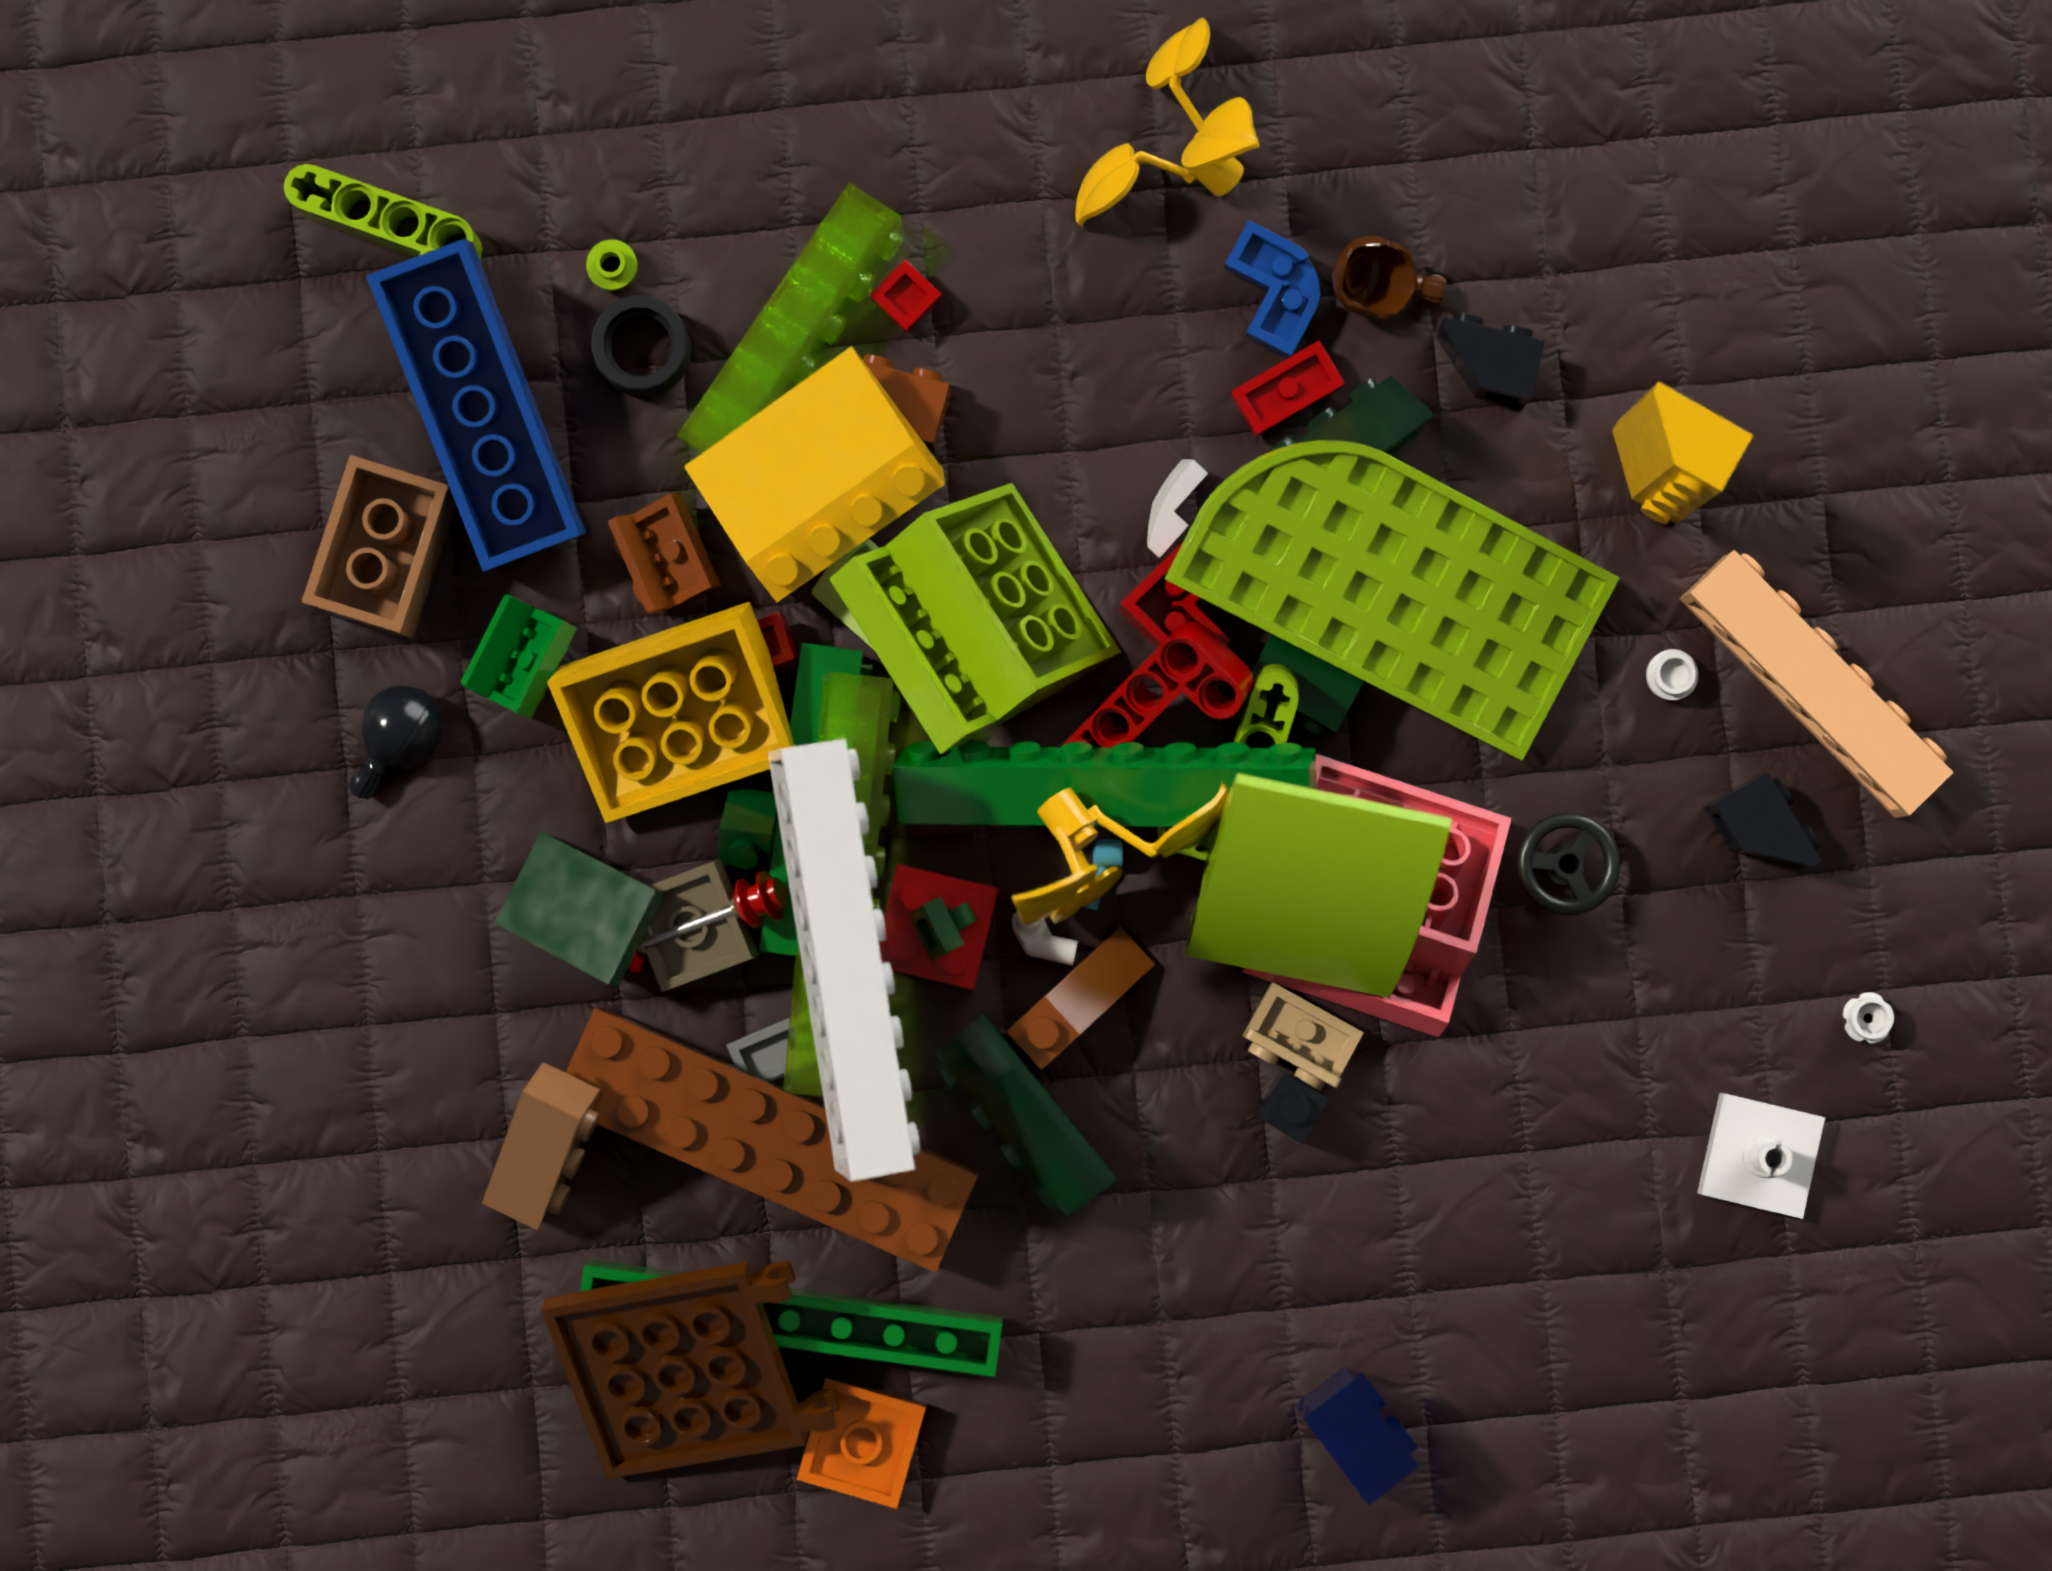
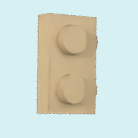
[1242,982,1364,1092]

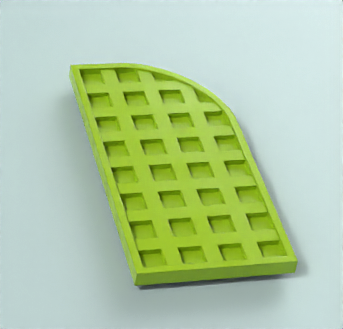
[1165,440,1620,761]

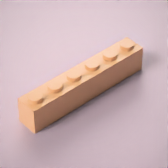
[1680,550,1954,818]

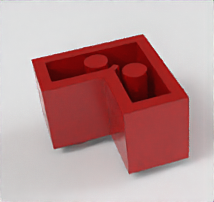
[1118,541,1231,661]

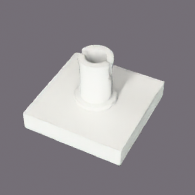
[1697,1093,1825,1219]

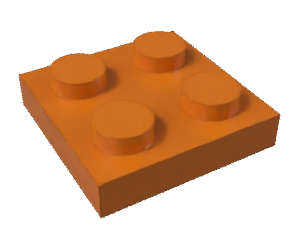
[796,1376,927,1509]

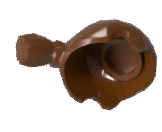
[1332,236,1447,319]

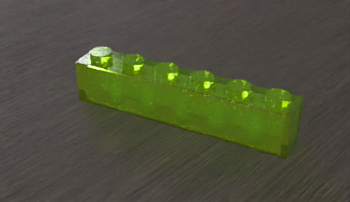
[677,182,904,455]

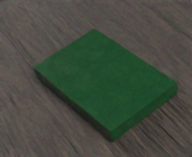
[494,832,665,988]

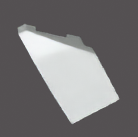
[1147,459,1208,558]

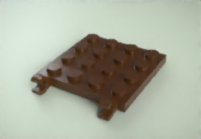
[541,1261,840,1479]

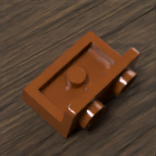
[608,493,721,614]

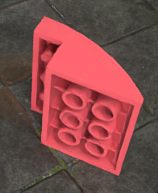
[1243,754,1512,1037]

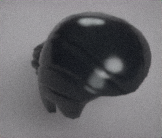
[349,686,443,799]

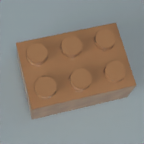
[301,455,457,640]

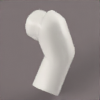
[1012,909,1078,966]

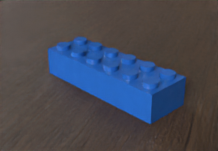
[366,239,586,571]

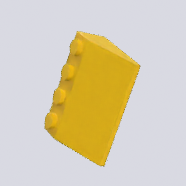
[684,346,945,602]
[547,601,795,823]

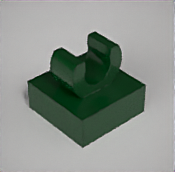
[908,897,977,962]

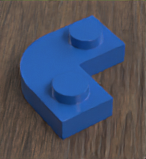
[1224,220,1321,358]

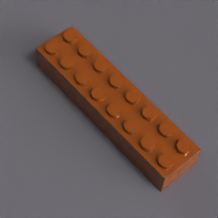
[565,1007,979,1273]

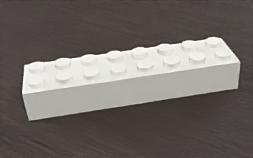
[768,739,920,1181]

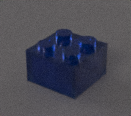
[1295,1367,1420,1505]

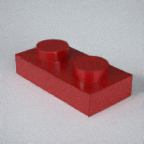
[1230,340,1345,438]

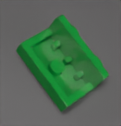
[461,594,577,720]

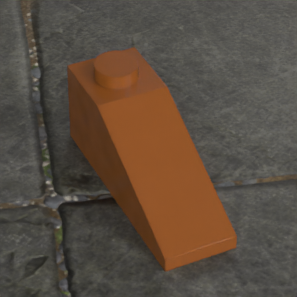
[1006,926,1155,1070]

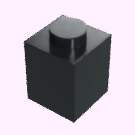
[1253,1071,1330,1144]

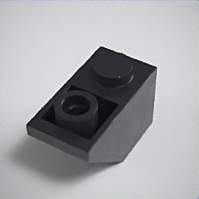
[1436,313,1545,409]
[1704,772,1822,869]

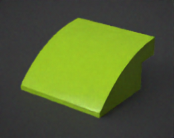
[829,483,1121,754]
[1185,773,1452,998]

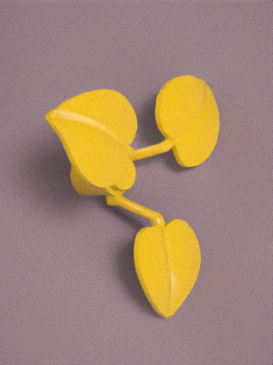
[1075,18,1260,227]
[1012,782,1228,925]

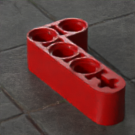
[1062,622,1254,748]

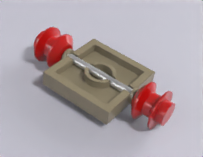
[628,858,788,992]

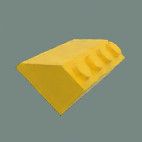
[1612,382,1753,524]

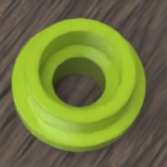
[586,240,638,291]

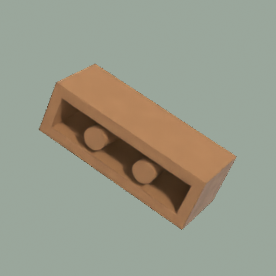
[482,1062,600,1230]

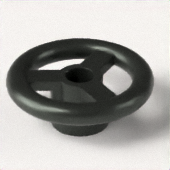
[1517,812,1620,916]

